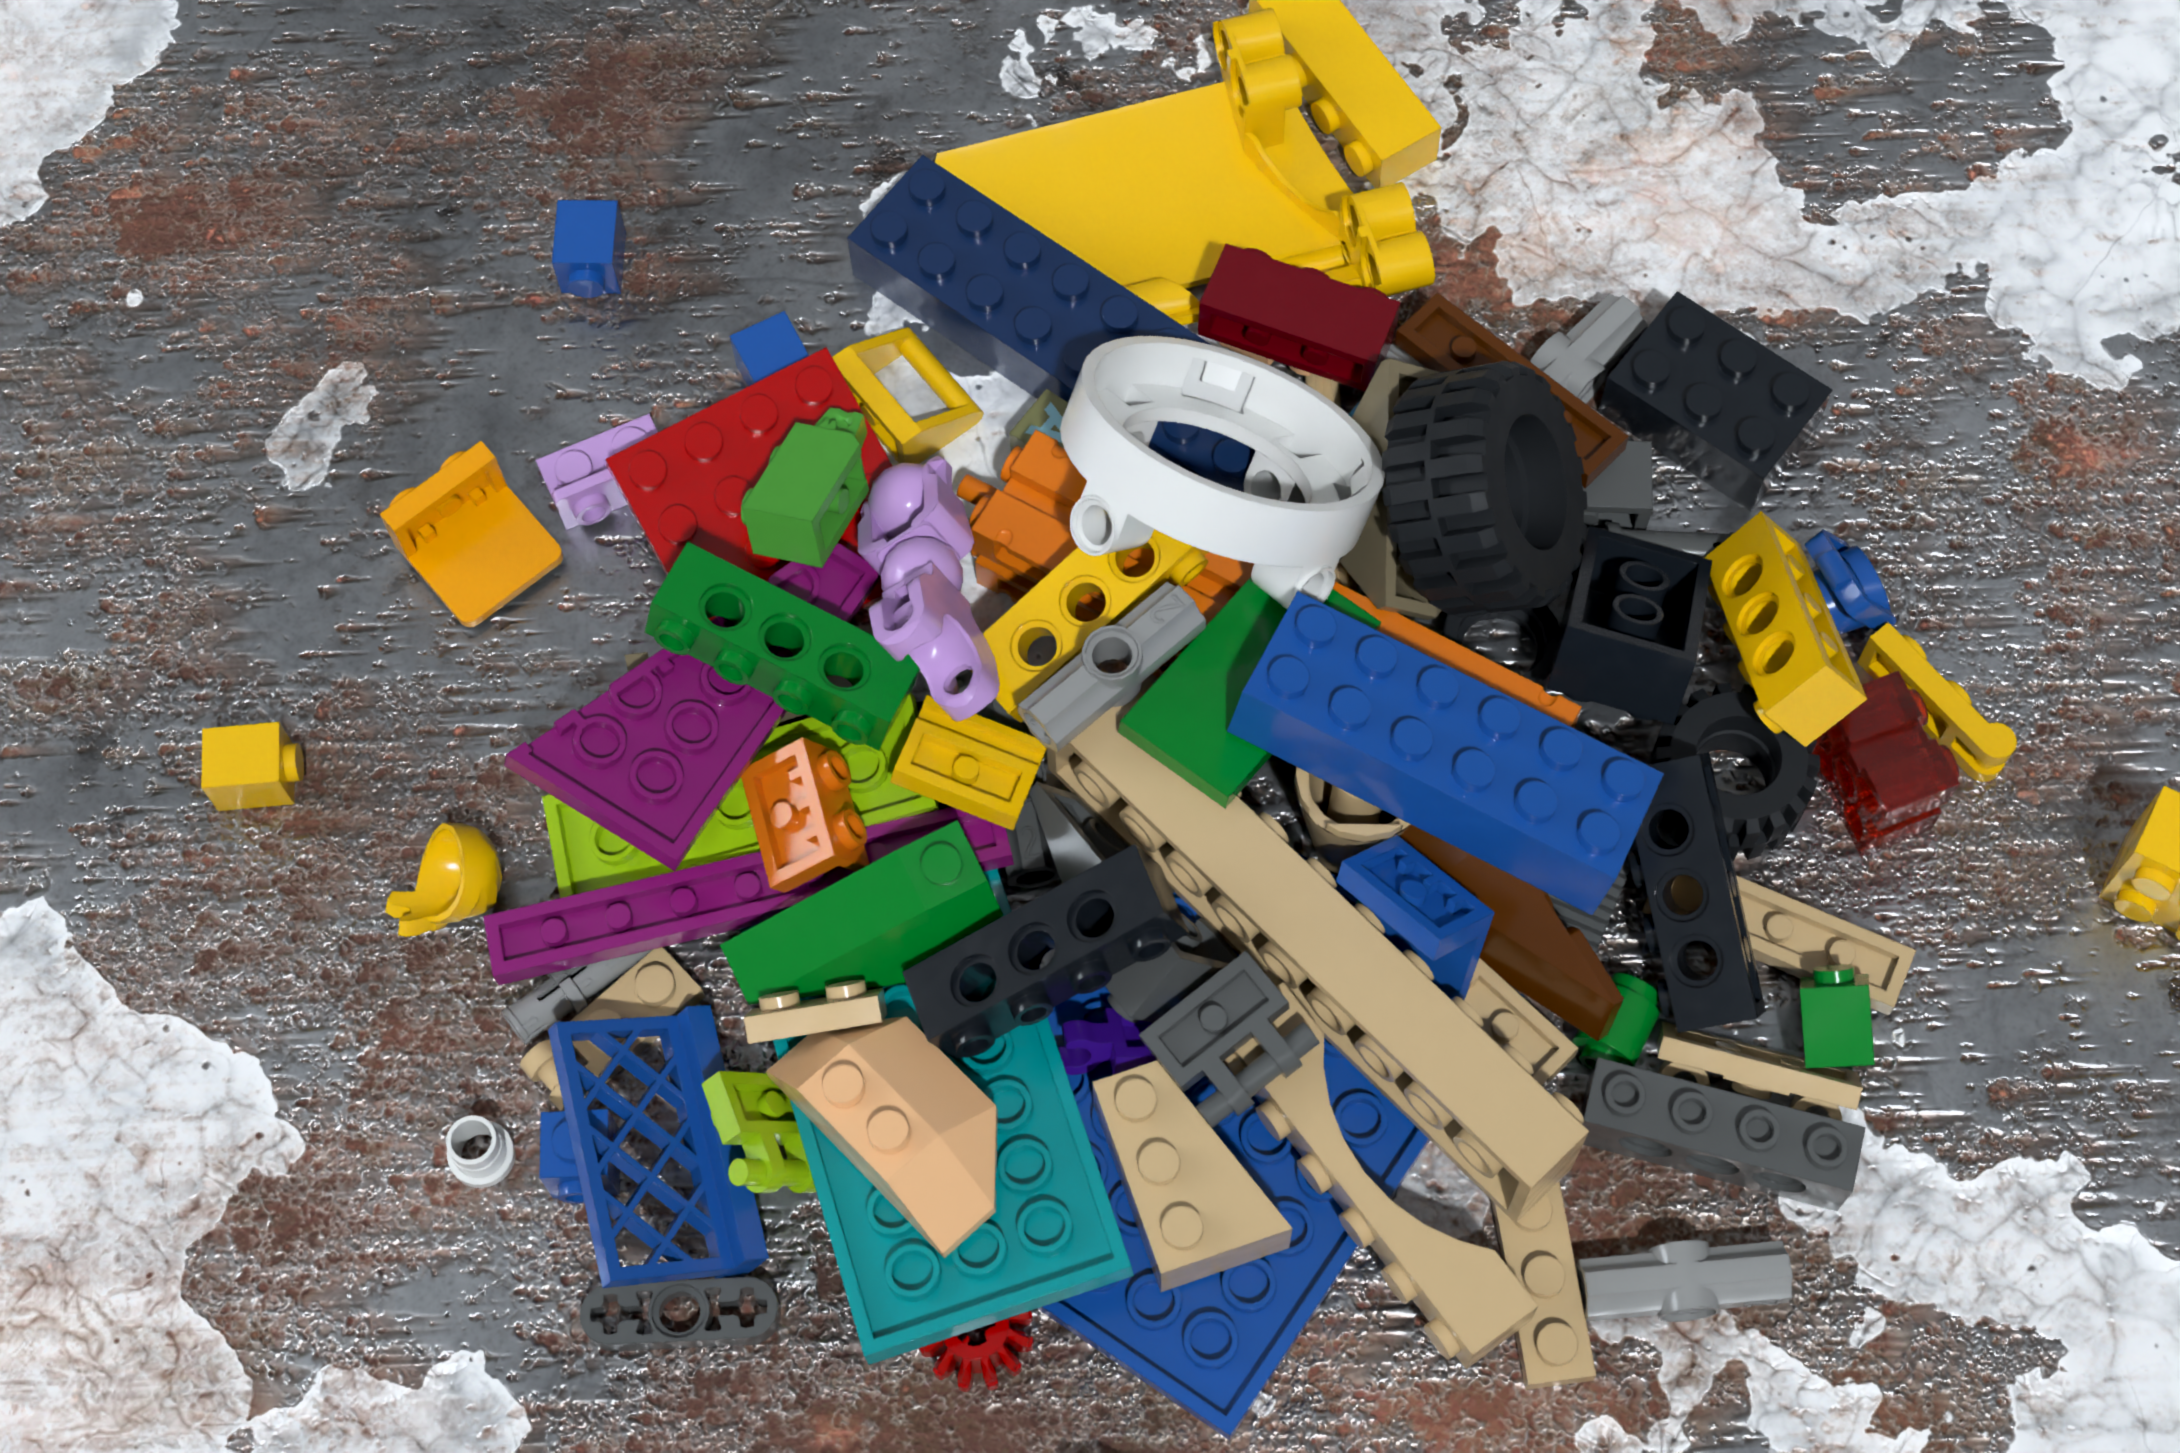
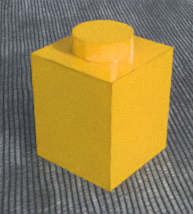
[201,722,304,811]

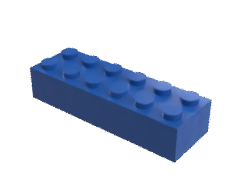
[1227,591,1664,915]

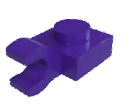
[1058,1008,1156,1075]

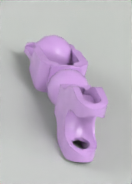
[858,455,1000,722]

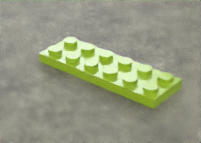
[542,692,941,898]

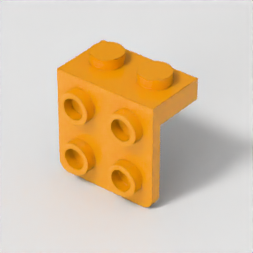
[380,441,563,627]

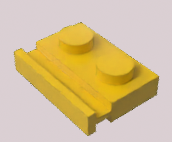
[890,695,1047,831]

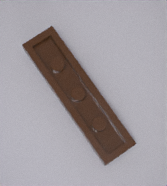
[1395,292,1629,489]

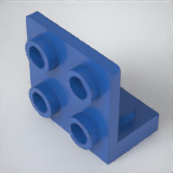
[1336,835,1495,1000]

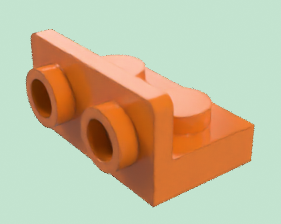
[741,737,870,893]

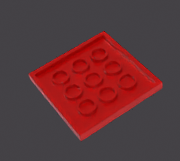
[605,347,892,621]

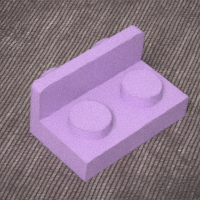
[536,414,658,530]

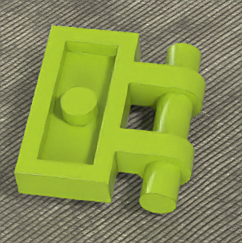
[701,1071,816,1193]

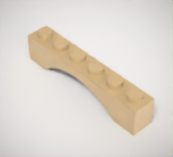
[1223,982,1538,1369]

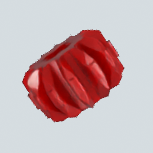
[920,1311,1034,1392]

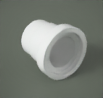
[446,1115,516,1188]

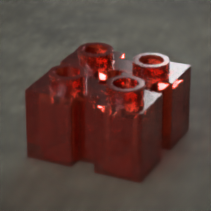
[1812,671,1960,858]

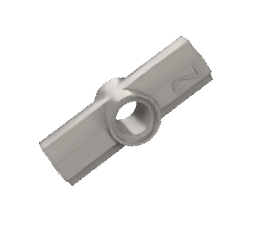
[1530,293,1648,404]
[1018,581,1206,753]
[1576,1240,1793,1322]

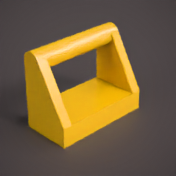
[832,327,984,464]

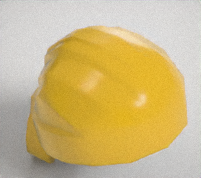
[385,823,502,937]

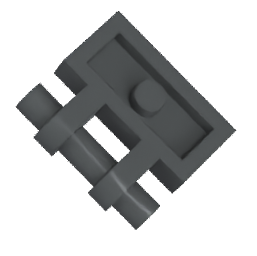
[1139,951,1320,1128]

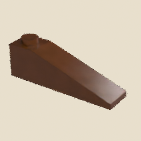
[1399,825,1624,1041]

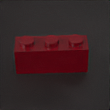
[1198,243,1401,391]

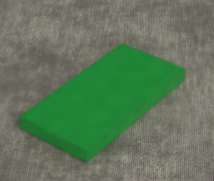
[1118,577,1381,809]

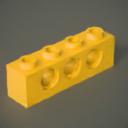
[1704,511,1867,747]
[970,529,1209,723]

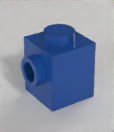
[539,1109,620,1204]

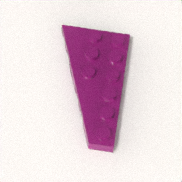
[504,543,880,871]

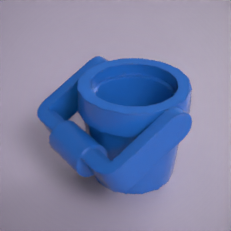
[1805,529,1897,634]

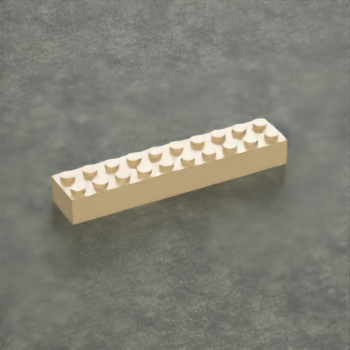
[1047,668,1589,1223]

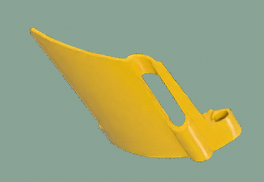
[934,8,1435,325]

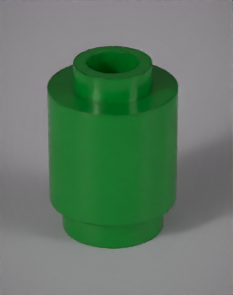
[1572,973,1659,1070]

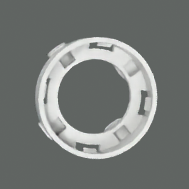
[1060,336,1385,609]

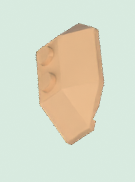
[766,1016,998,1259]

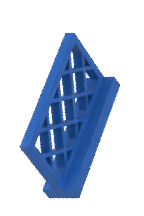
[548,1005,769,1288]

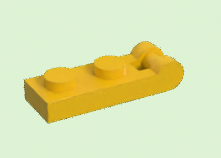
[1857,622,2017,782]

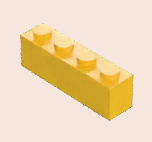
[1248,0,1442,188]

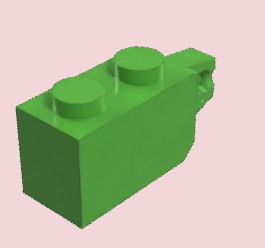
[741,408,869,568]

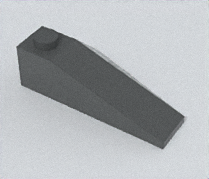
[1029,782,1238,1023]

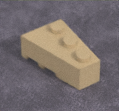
[1092,1060,1293,1292]

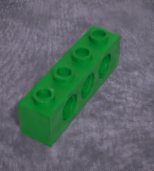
[644,541,920,751]

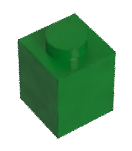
[1800,964,1875,1068]

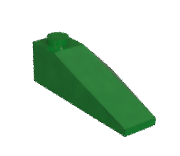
[720,820,1004,1005]

